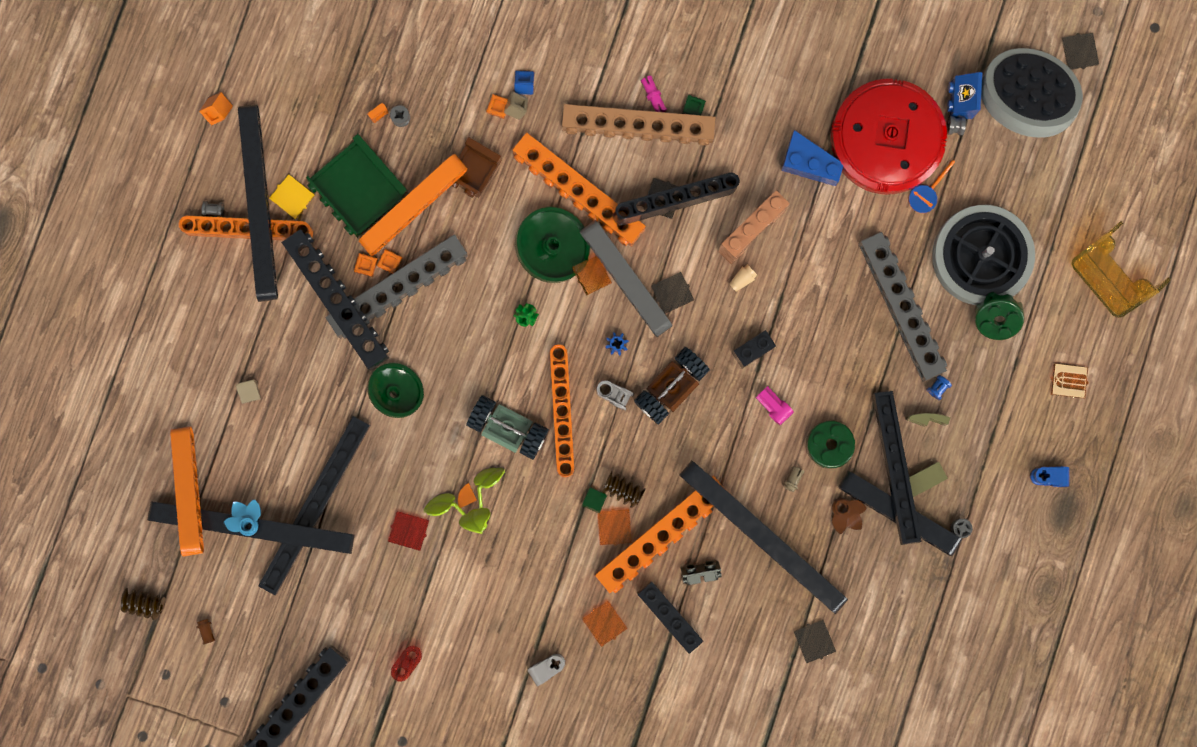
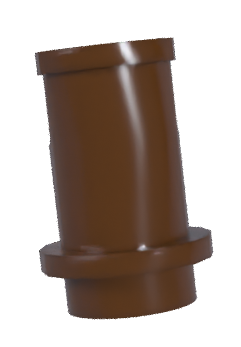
[196,619,216,645]

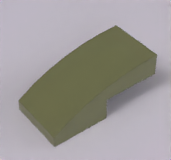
[906,413,951,427]
[909,462,948,497]

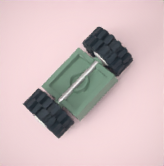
[466,395,549,460]

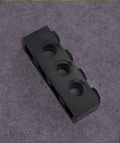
[637,581,704,654]

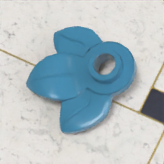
[224,500,261,536]

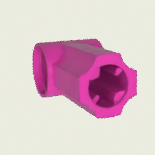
[755,386,794,426]

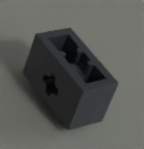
[732,330,776,369]

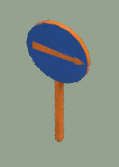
[909,160,955,213]

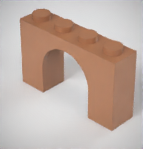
[718,190,790,265]

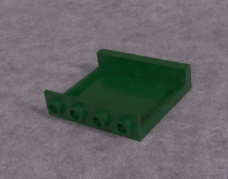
[306,134,409,238]

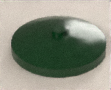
[515,207,590,283]

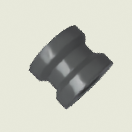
[390,105,410,127]
[947,116,966,136]
[950,519,973,538]

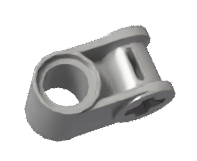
[596,381,634,411]
[527,654,565,687]

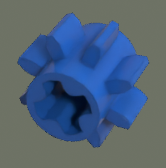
[605,332,629,356]

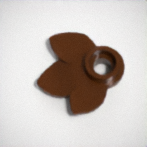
[832,498,867,534]

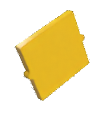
[269,175,315,219]

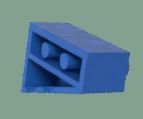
[781,130,843,186]

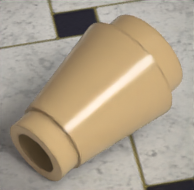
[729,264,757,292]

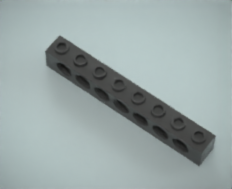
[858,232,947,382]
[325,234,468,339]

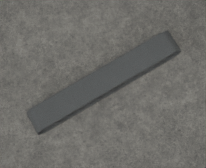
[580,220,672,337]

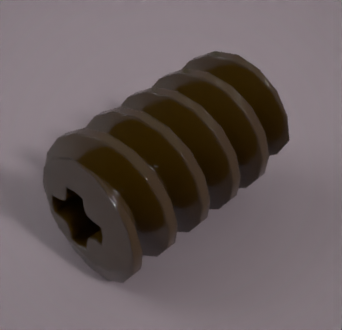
[603,471,646,508]
[121,588,165,620]

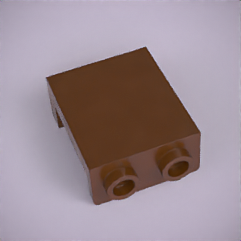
[452,137,502,198]

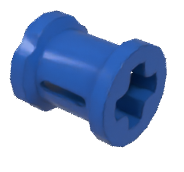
[926,375,952,401]

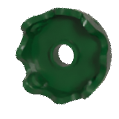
[975,292,1024,340]
[806,420,855,469]

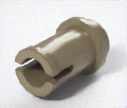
[784,466,804,492]

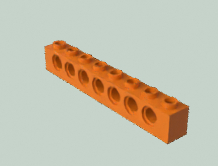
[512,132,646,247]
[595,476,726,593]

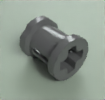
[202,201,224,217]

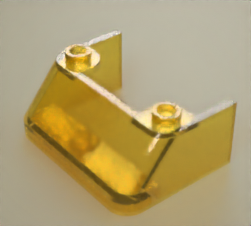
[1072,221,1171,318]

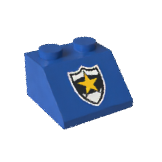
[947,72,982,119]

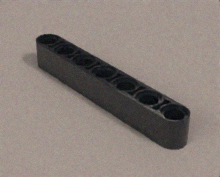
[613,172,740,225]
[838,471,962,557]

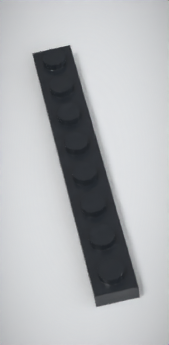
[872,391,922,545]

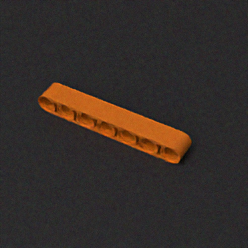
[358,154,468,256]
[179,216,313,240]
[550,344,574,478]
[170,426,204,557]

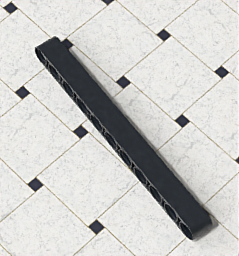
[238,104,278,302]
[679,460,848,614]
[147,501,355,554]

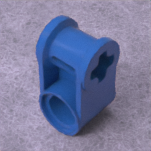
[1030,467,1069,487]

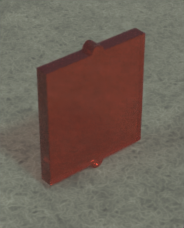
[388,511,430,551]

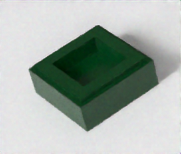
[682,95,706,116]
[582,488,607,514]

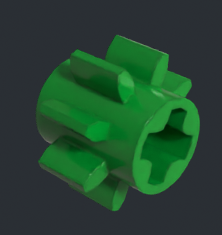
[513,303,539,327]

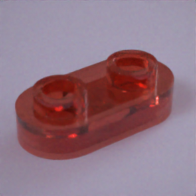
[391,645,423,682]

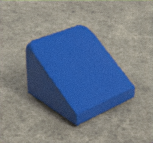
[514,71,534,95]

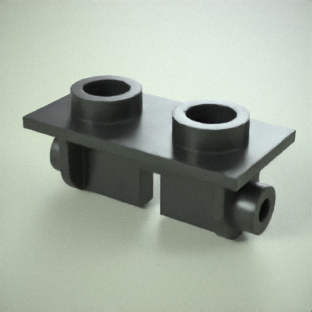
[681,561,722,585]

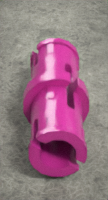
[641,76,667,112]

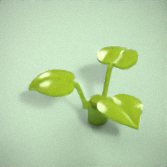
[423,468,505,534]

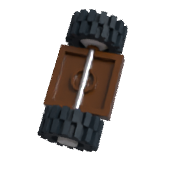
[634,347,710,425]

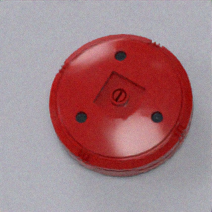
[830,79,947,195]

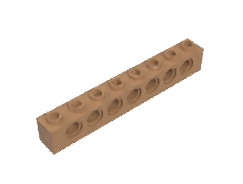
[562,104,716,146]

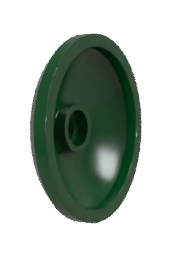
[367,363,424,418]

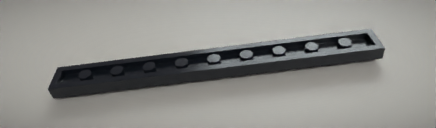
[258,416,371,595]

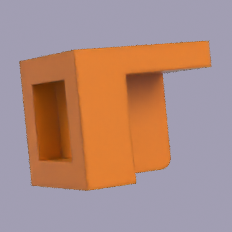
[199,92,233,126]

